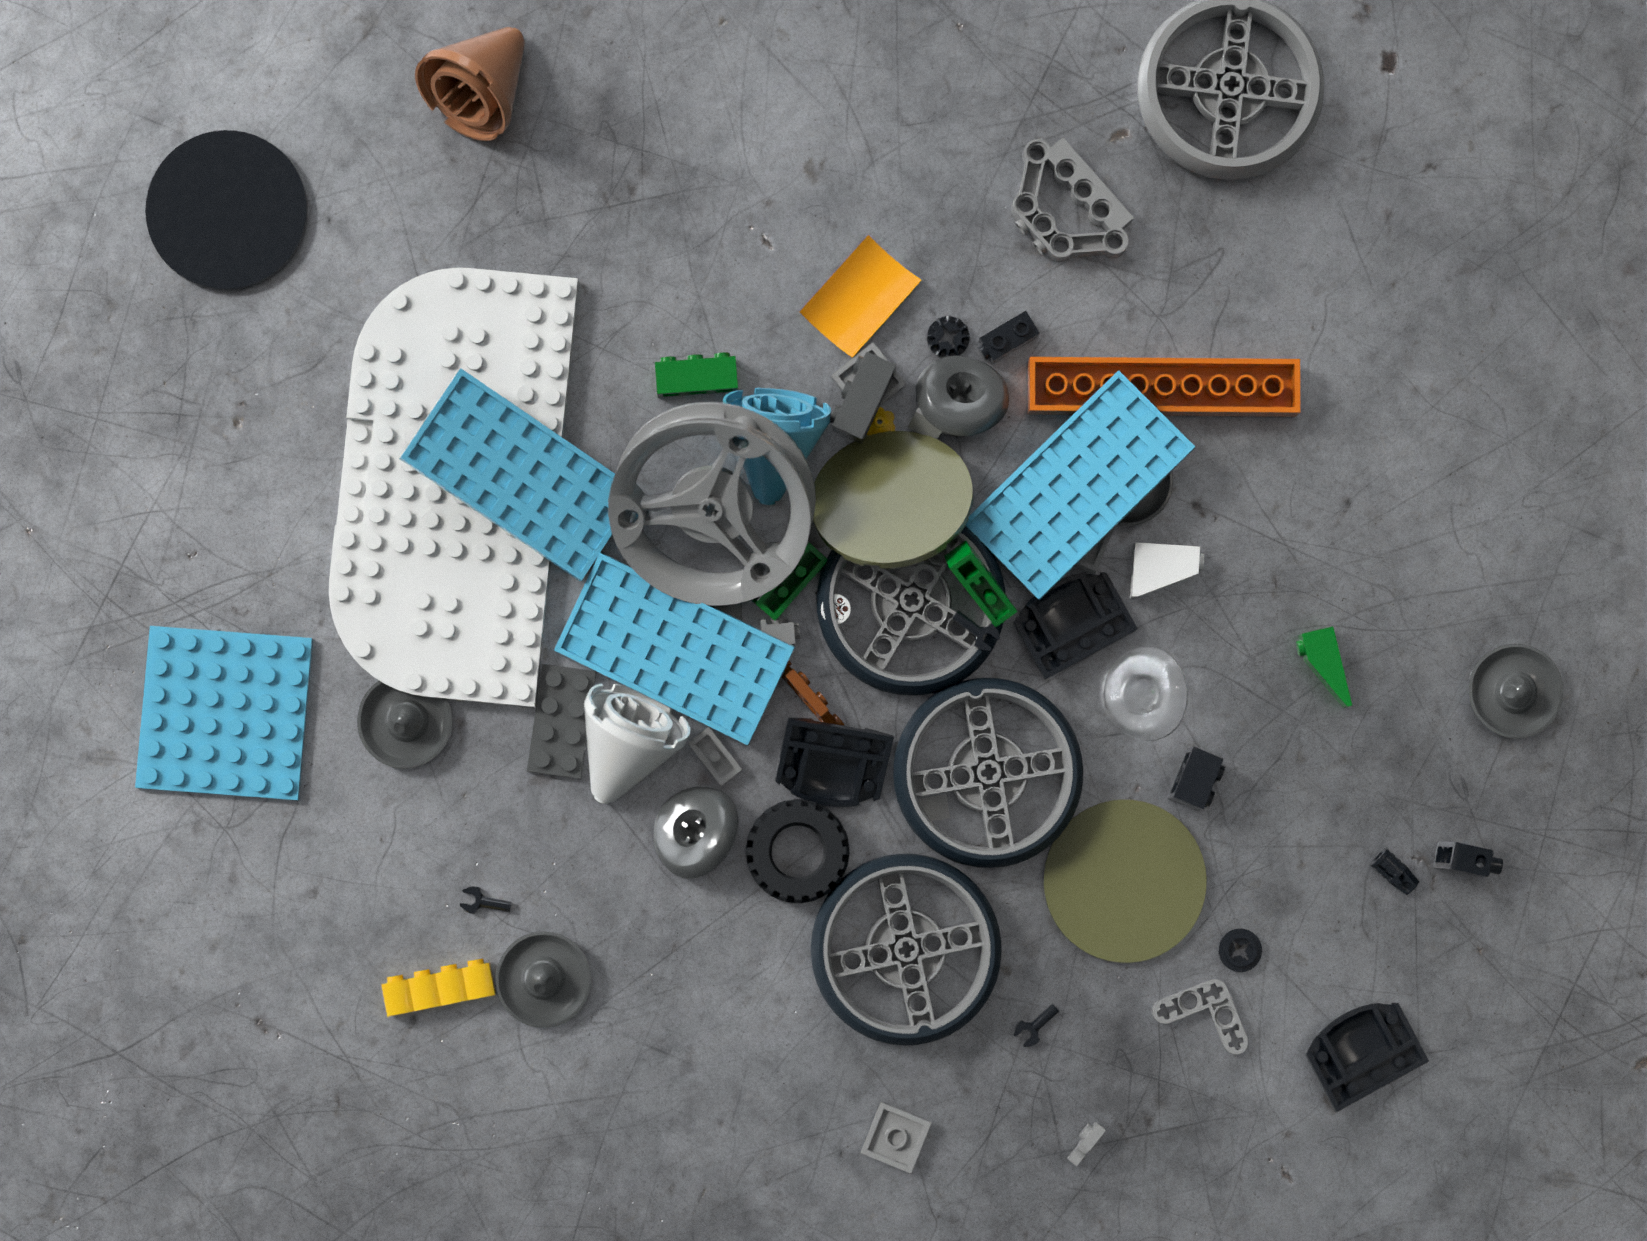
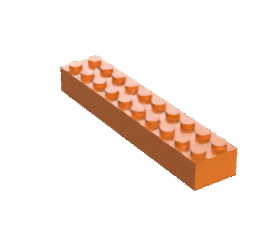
[1028,357,1300,417]

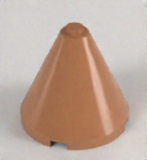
[415,27,525,141]

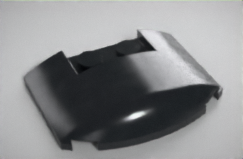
[1013,572,1138,680]
[774,718,894,807]
[1305,1002,1429,1112]

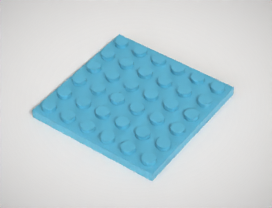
[135,626,313,801]

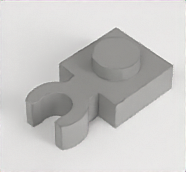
[1067,1122,1106,1166]

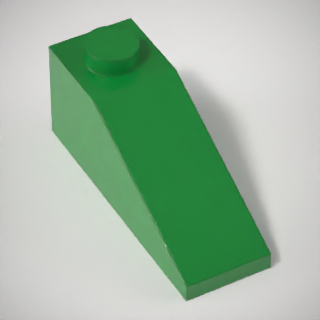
[944,540,1018,627]
[1296,626,1352,708]

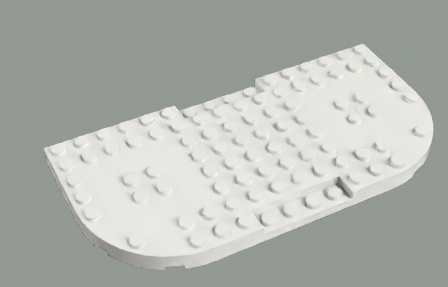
[329,268,579,708]

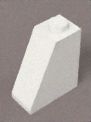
[1130,542,1204,599]

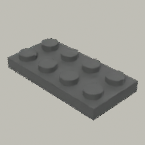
[527,664,597,779]

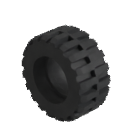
[746,799,850,903]

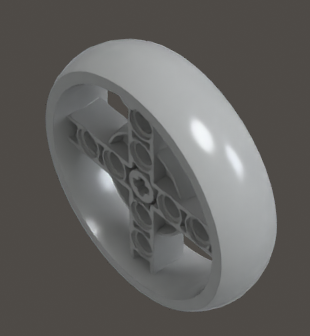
[1137,0,1324,180]

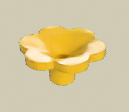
[867,407,896,436]

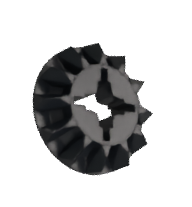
[927,315,970,358]
[1218,929,1262,972]

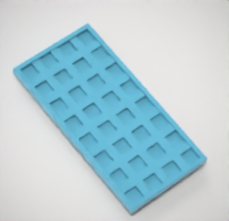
[399,368,615,581]
[966,370,1195,600]
[554,552,795,745]

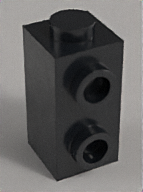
[977,311,1040,364]

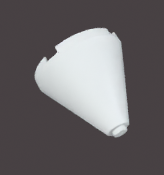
[584,684,690,804]

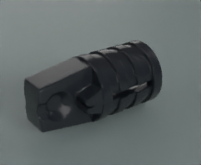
[1370,847,1419,895]

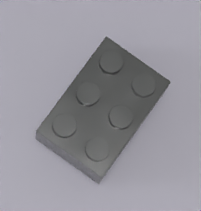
[830,351,896,444]

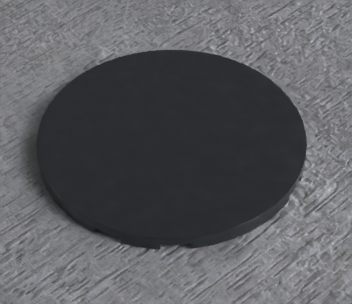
[145,130,308,291]

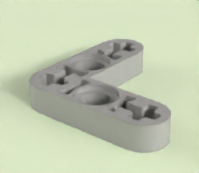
[1152,979,1248,1055]

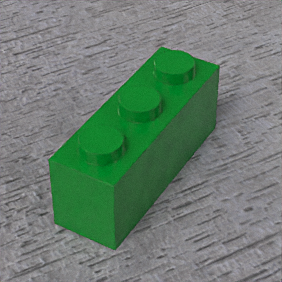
[655,352,738,398]
[751,542,828,621]

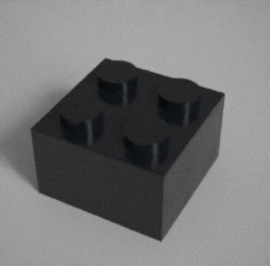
[1167,746,1226,811]

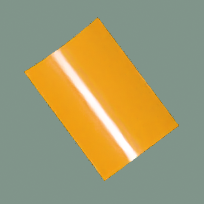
[800,235,921,358]

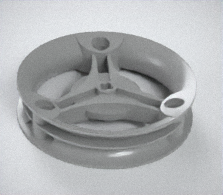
[608,402,816,606]

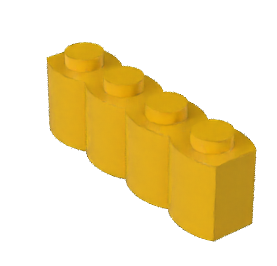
[381,958,497,1017]

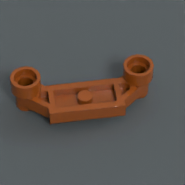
[781,660,845,726]

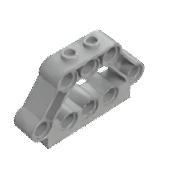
[1011,137,1134,262]

